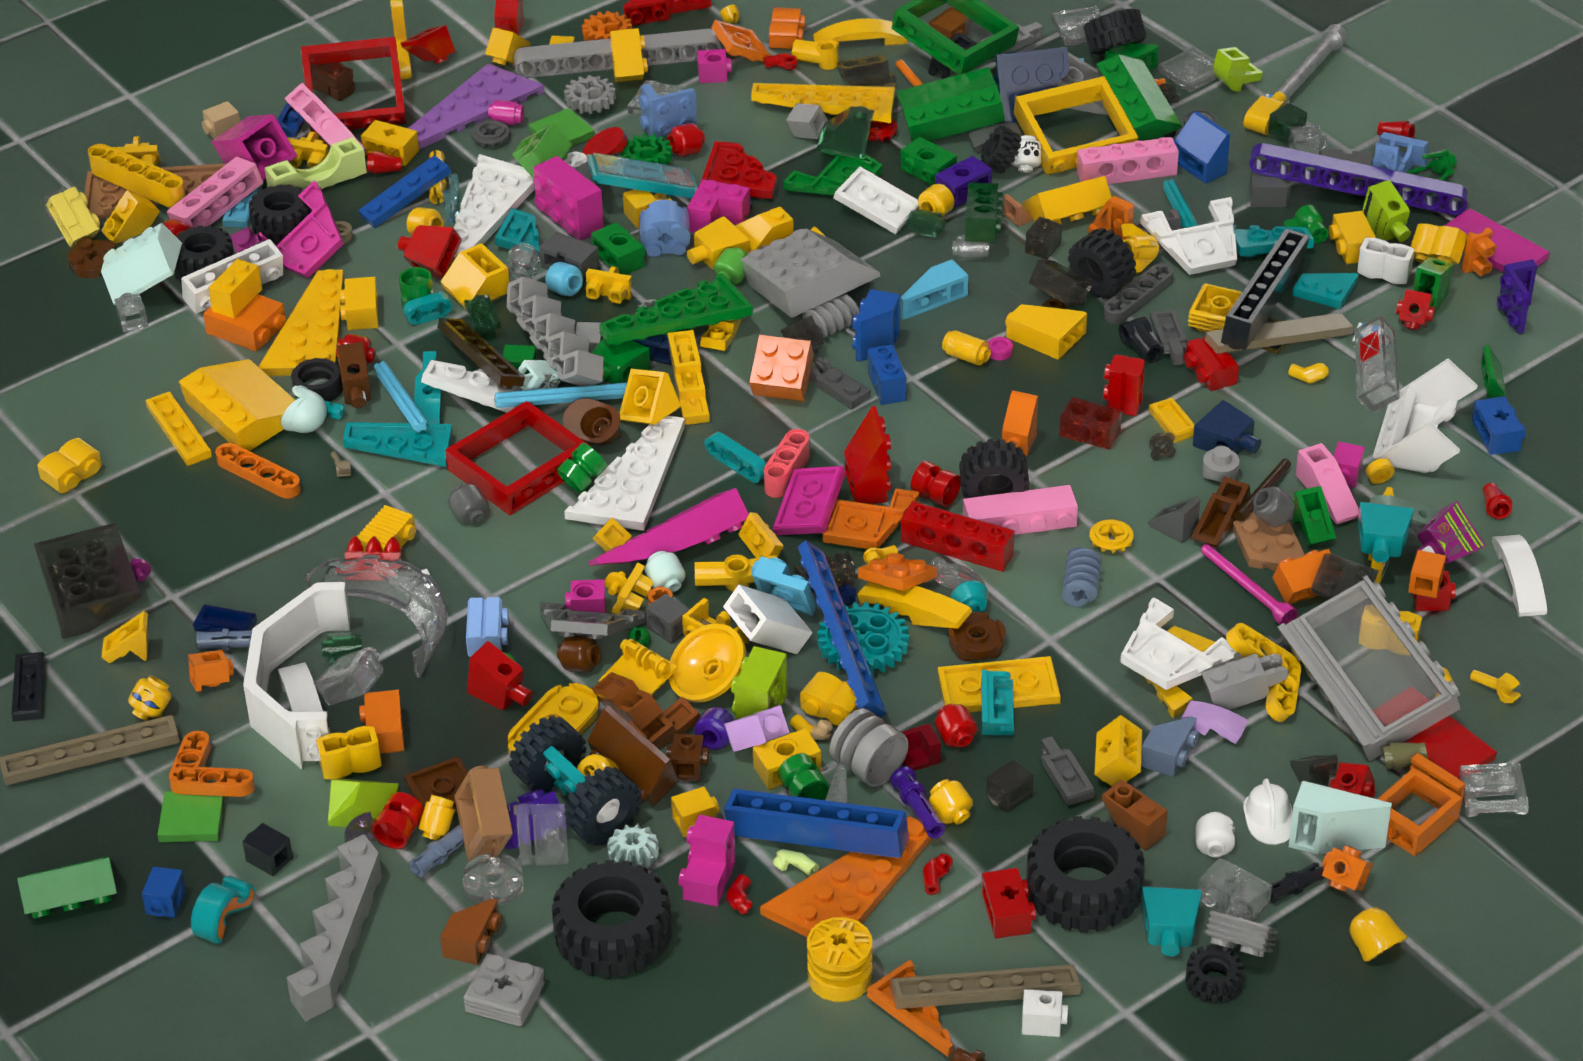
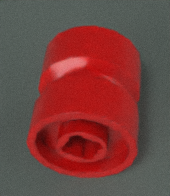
[910,460,961,507]
[371,792,424,849]

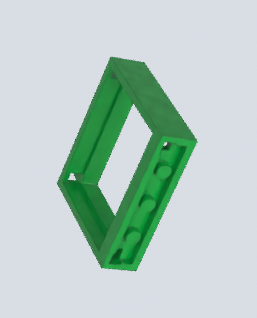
[891,0,1020,75]

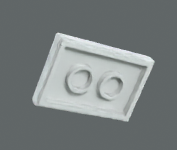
[834,167,919,234]

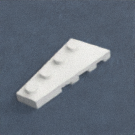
[421,360,522,413]

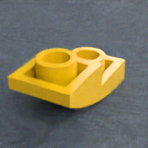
[700,319,741,351]

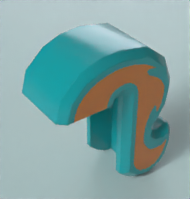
[191,875,255,944]

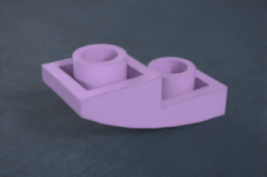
[1181,701,1249,744]

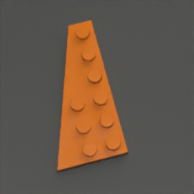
[760,816,933,937]

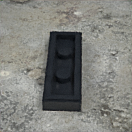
[11,652,46,722]

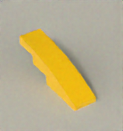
[668,330,710,425]
[857,581,972,629]

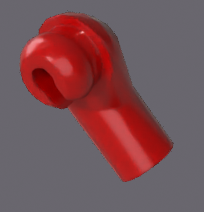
[763,53,798,70]
[923,853,953,895]
[726,874,753,914]

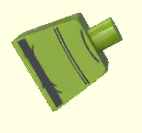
[1362,180,1411,242]

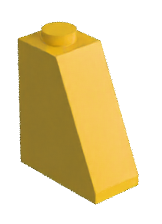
[1005,304,1087,360]

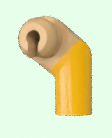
[790,714,833,740]

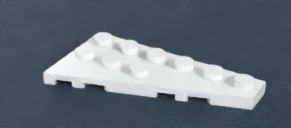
[564,416,685,531]

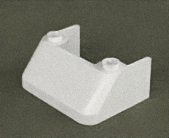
[1373,359,1478,473]

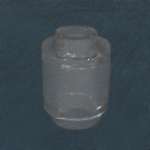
[952,235,989,261]

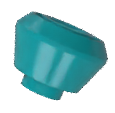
[951,580,988,612]

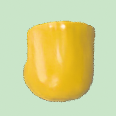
[1349,907,1408,962]

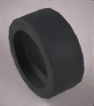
[291,358,342,402]

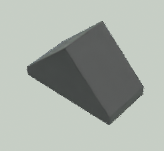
[1250,170,1291,207]
[1147,496,1200,543]

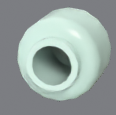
[645,551,686,593]

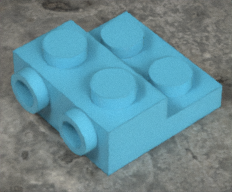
[751,556,817,616]

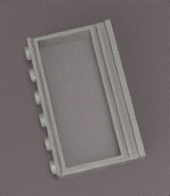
[1278,575,1460,762]

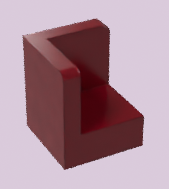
[901,723,941,771]

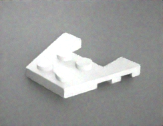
[1140,197,1237,275]
[1121,598,1242,690]

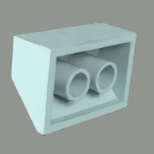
[101,223,182,307]

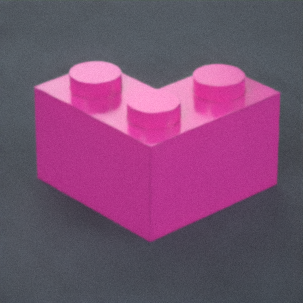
[687,179,750,233]
[678,815,736,907]

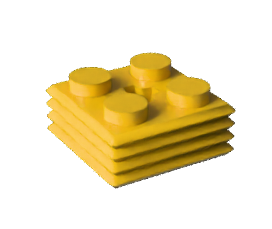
[1188,283,1242,332]

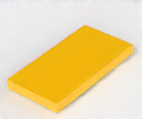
[937,656,1061,712]

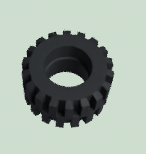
[1083,8,1147,55]
[249,184,312,245]
[174,226,234,284]
[1068,228,1136,299]
[959,439,1030,499]

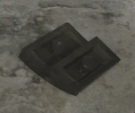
[837,54,896,87]

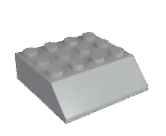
[741,228,880,318]

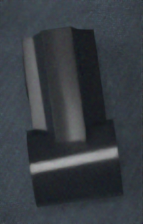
[1118,317,1164,363]

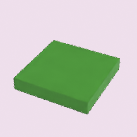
[529,108,595,148]
[158,791,225,842]

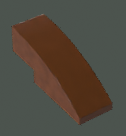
[1191,476,1251,548]

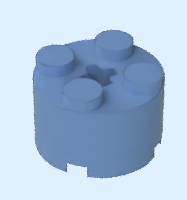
[640,200,690,257]

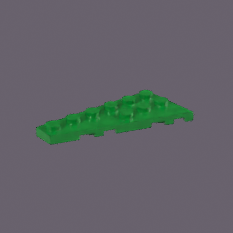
[599,273,753,345]

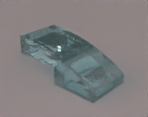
[442,174,461,225]

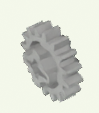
[564,75,616,114]

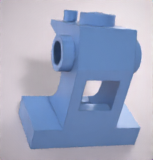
[1371,132,1430,173]

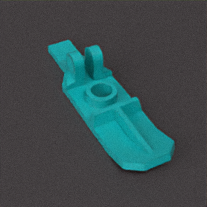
[414,351,441,424]

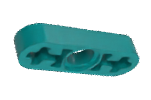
[704,432,766,483]

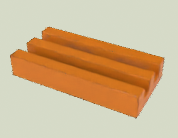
[1409,753,1465,804]

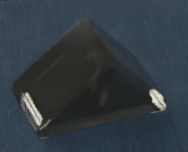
[1290,755,1338,787]

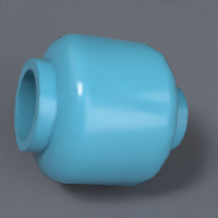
[545,262,583,297]

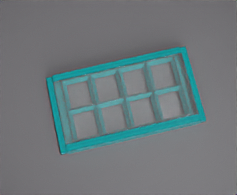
[587,153,698,199]

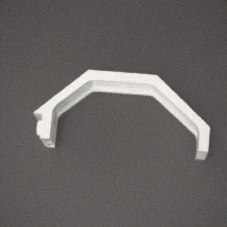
[243,582,351,769]

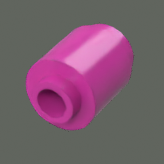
[488,100,524,126]

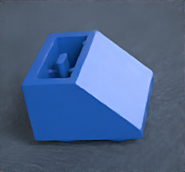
[1174,111,1230,184]
[852,289,900,362]

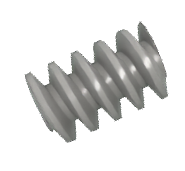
[802,294,860,342]

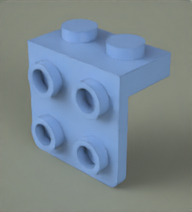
[638,84,697,138]

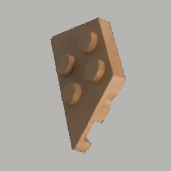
[1232,510,1305,571]

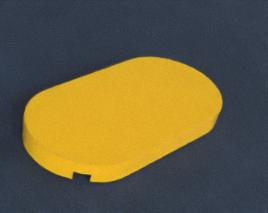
[508,683,599,754]

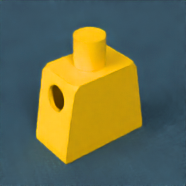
[687,216,750,270]

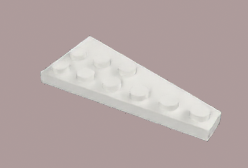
[454,154,535,258]

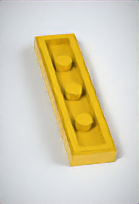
[145,391,212,466]

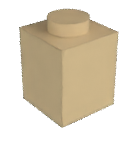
[202,101,240,139]

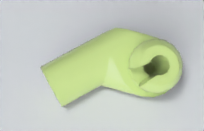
[772,849,819,877]

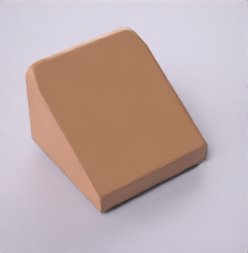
[1004,194,1032,227]

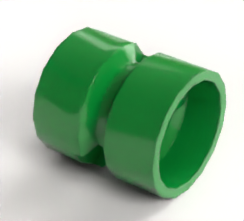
[399,267,433,314]
[556,442,607,494]
[778,753,830,800]

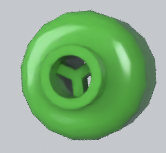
[714,247,748,285]

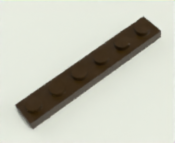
[437,318,525,389]

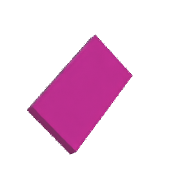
[1444,208,1550,273]

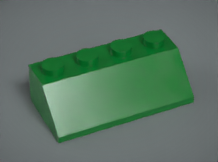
[1096,54,1182,141]

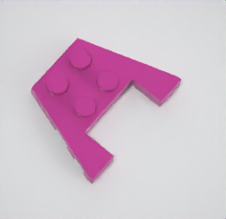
[259,181,344,278]

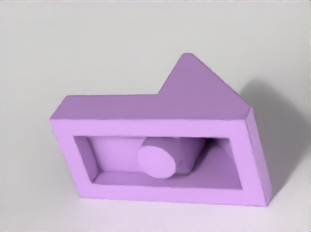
[724,705,790,752]

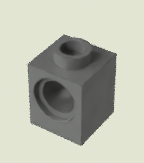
[646,594,690,644]

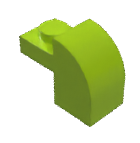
[1213,47,1263,92]

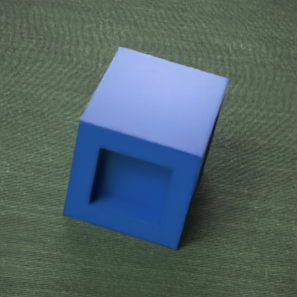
[142,867,186,918]

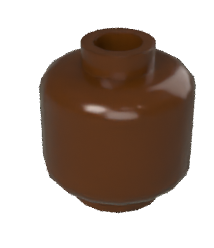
[557,635,601,673]

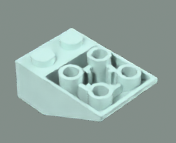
[1289,781,1392,855]

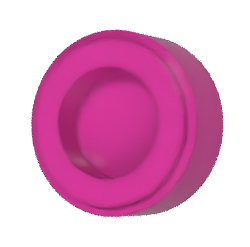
[988,337,1013,360]

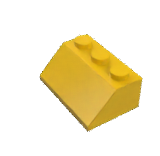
[1022,176,1112,228]

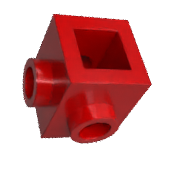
[1396,289,1435,330]
[1329,762,1375,799]

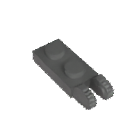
[809,356,871,409]

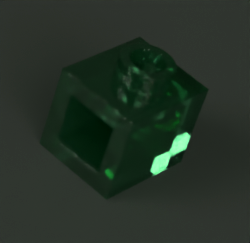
[1268,102,1307,144]

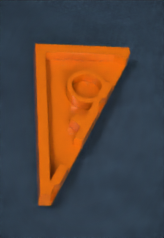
[867,960,954,1057]

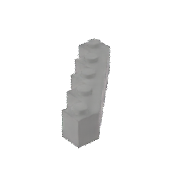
[507,277,604,386]
[286,834,382,1022]

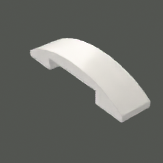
[1492,535,1547,617]
[277,662,323,712]

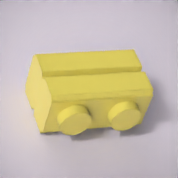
[46,187,100,248]

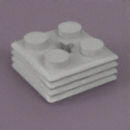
[1204,911,1279,957]
[463,954,545,1026]

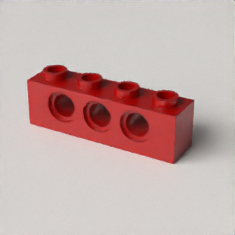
[901,501,1014,572]

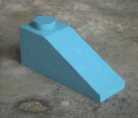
[900,259,968,320]

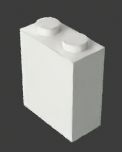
[723,585,813,654]

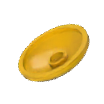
[668,624,746,703]

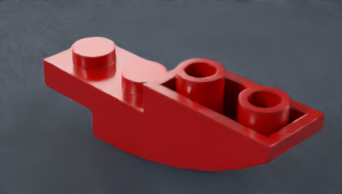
[623,0,712,26]

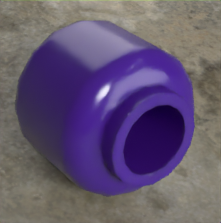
[694,707,735,750]

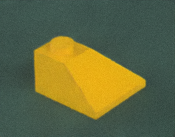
[735,207,794,252]

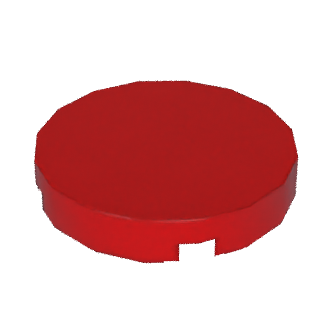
[582,127,628,156]

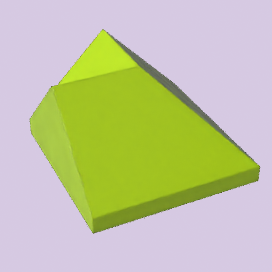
[328,779,399,830]

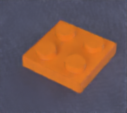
[711,20,770,62]
[858,553,937,591]

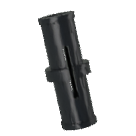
[1263,862,1325,903]

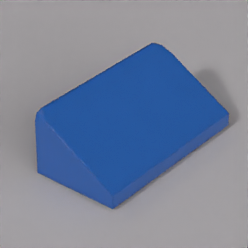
[277,103,304,137]

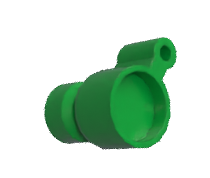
[1283,205,1329,244]

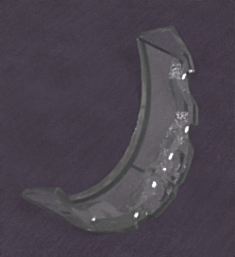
[306,555,447,678]

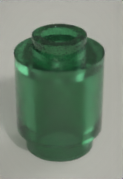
[907,209,946,237]
[321,632,363,663]

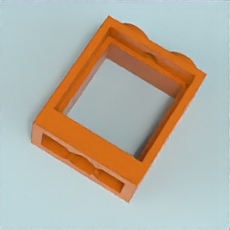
[1378,768,1462,857]

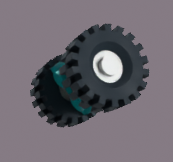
[509,715,642,846]

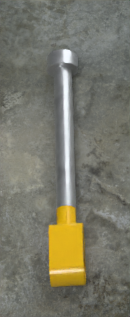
[1243,24,1348,135]

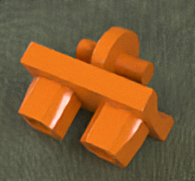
[1461,227,1497,276]

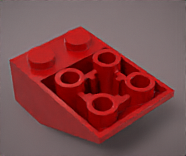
[844,406,891,504]

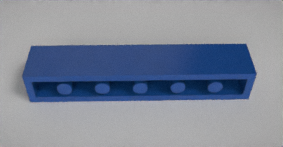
[724,788,909,858]

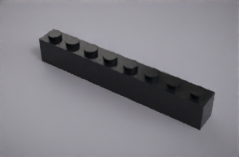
[1221,229,1310,350]

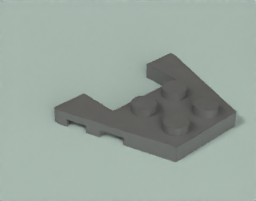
[540,602,647,639]

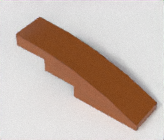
[587,697,700,756]

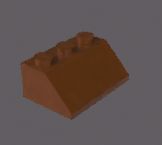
[587,705,679,806]

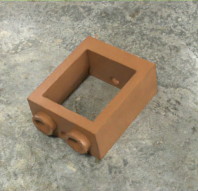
[454,766,513,861]

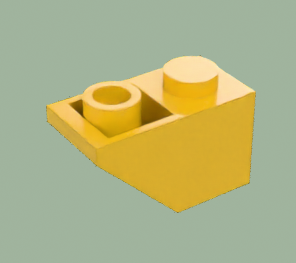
[101,190,160,244]

